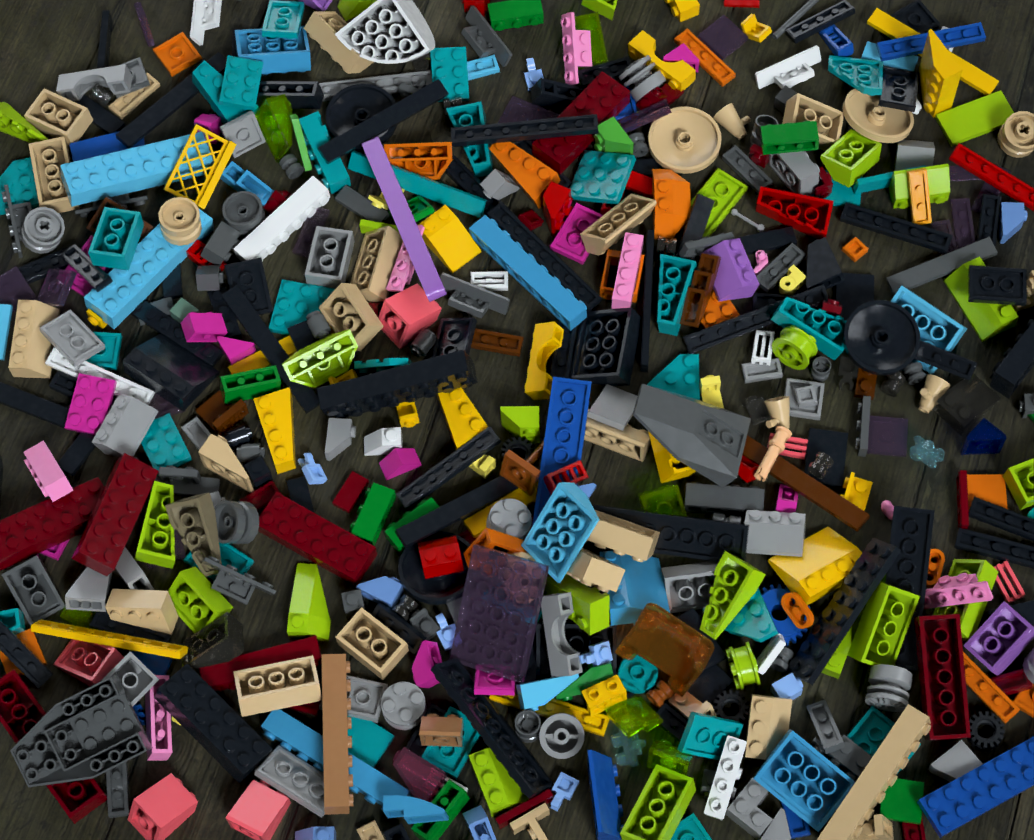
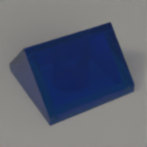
[961,418,1006,455]

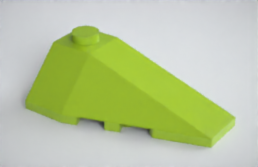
[0,102,48,143]
[287,563,331,641]

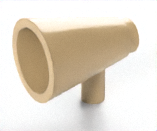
[713,103,750,140]
[918,374,951,414]
[764,396,790,429]

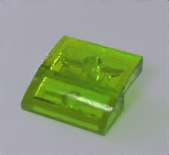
[605,697,663,738]

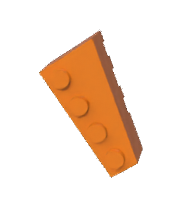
[489,142,561,209]

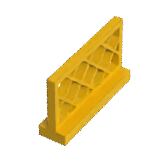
[163,124,237,210]

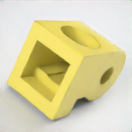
[779,264,806,295]
[469,455,496,479]

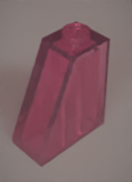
[393,747,447,803]

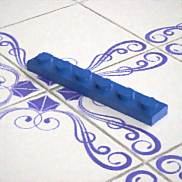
[876,22,986,62]

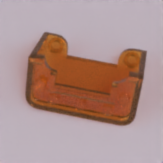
[614,603,715,697]

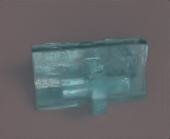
[910,436,945,468]
[611,727,646,767]

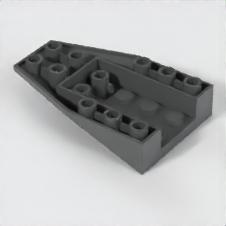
[633,384,751,487]
[10,674,153,788]

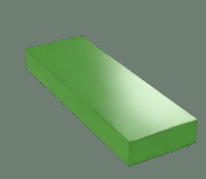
[290,114,312,172]

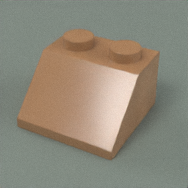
[419,714,464,747]

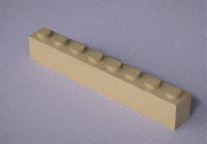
[817,704,931,840]

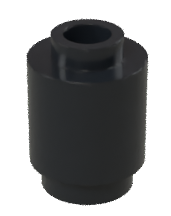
[223,424,253,448]

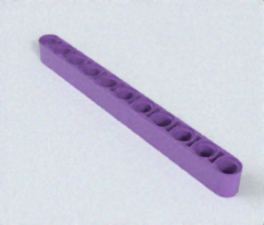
[362,136,447,302]

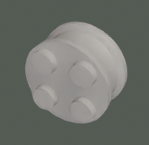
[486,498,532,540]
[381,682,427,730]
[539,713,585,759]

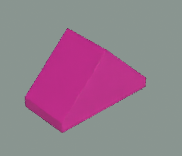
[663,43,699,73]
[217,336,256,365]
[379,448,422,481]

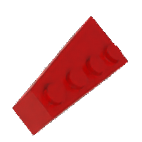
[756,186,834,239]

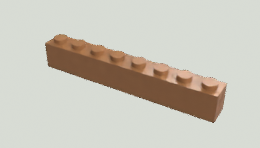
[321,654,354,815]

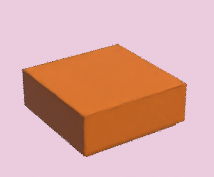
[842,236,869,263]

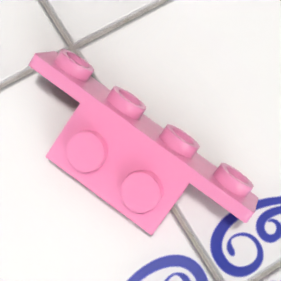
[561,12,592,85]
[386,225,425,292]
[924,573,993,609]

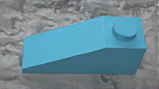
[516,674,579,711]

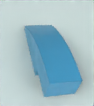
[220,161,274,206]
[383,795,449,824]

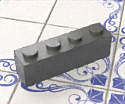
[684,481,765,516]

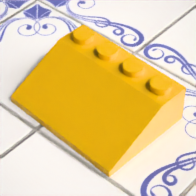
[918,29,963,118]
[768,527,862,606]

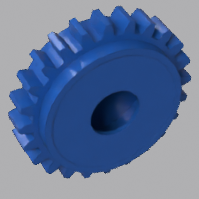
[762,584,811,647]

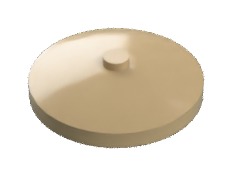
[842,89,914,143]
[648,107,721,174]

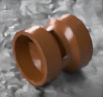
[646,680,674,709]

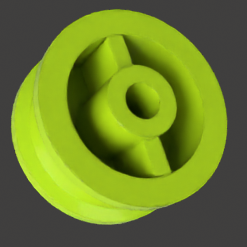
[772,325,818,370]
[726,642,761,690]

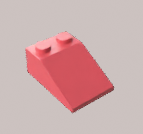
[53,639,124,687]

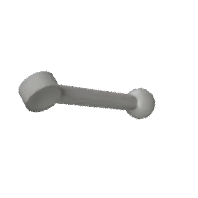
[731,208,765,232]

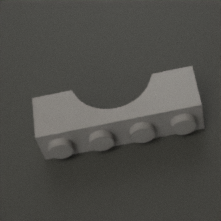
[56,64,133,101]
[540,592,583,677]

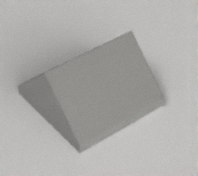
[894,139,935,171]

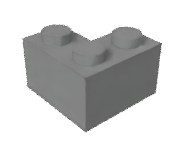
[726,777,773,840]

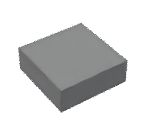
[794,385,818,408]

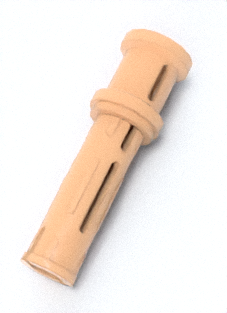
[754,426,792,482]

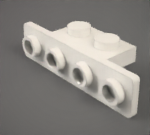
[190,0,222,46]
[755,45,821,89]
[704,736,747,820]

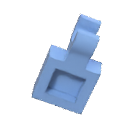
[524,58,544,92]
[298,453,328,485]
[435,613,463,651]
[579,641,613,666]
[550,772,579,812]

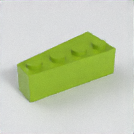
[542,574,610,635]

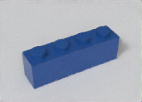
[69,131,146,162]

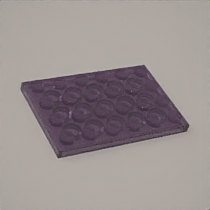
[449,544,549,683]

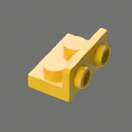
[840,472,873,511]
[582,675,627,717]

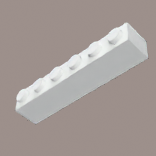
[234,176,330,262]

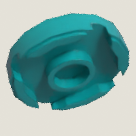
[618,653,658,694]

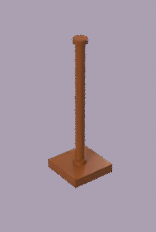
[500,398,591,496]

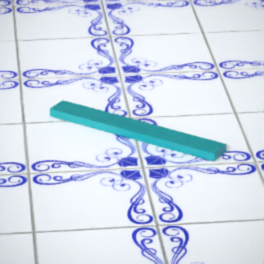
[348,151,487,218]

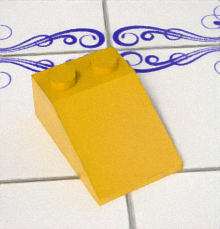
[418,204,481,273]

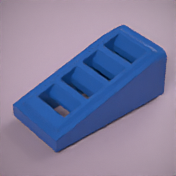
[819,24,854,57]

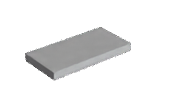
[254,745,324,818]

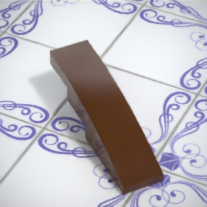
[680,253,721,328]

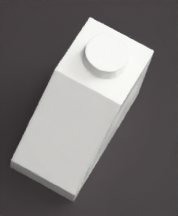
[364,427,403,456]

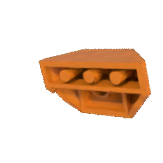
[384,142,452,180]
[652,169,691,239]

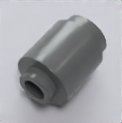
[306,311,331,339]
[410,329,437,357]
[237,443,265,464]

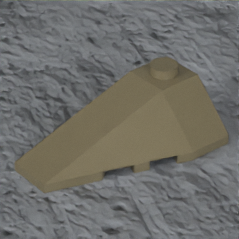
[165,492,222,576]

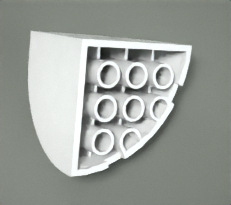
[335,0,435,64]

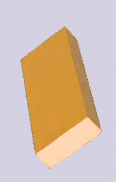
[907,168,932,225]

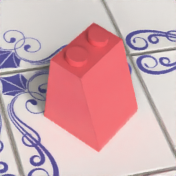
[378,283,442,349]
[128,773,198,840]
[226,780,291,840]

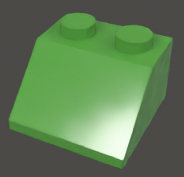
[594,116,634,155]

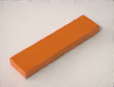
[674,28,736,87]
[963,652,1020,724]

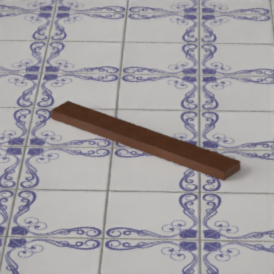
[743,435,870,532]

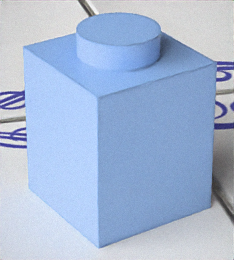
[770,673,803,700]

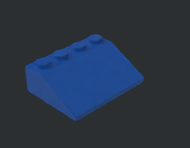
[587,750,625,840]

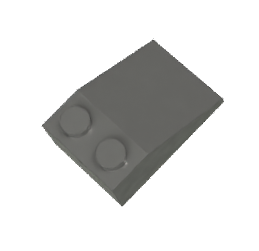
[1,554,66,626]

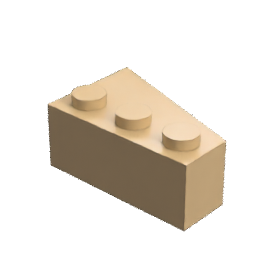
[105,589,179,635]

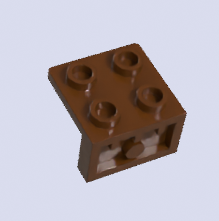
[196,390,249,436]

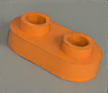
[926,549,945,588]
[781,592,814,629]

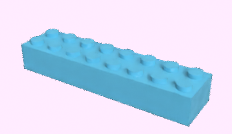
[60,132,214,207]
[84,209,214,329]

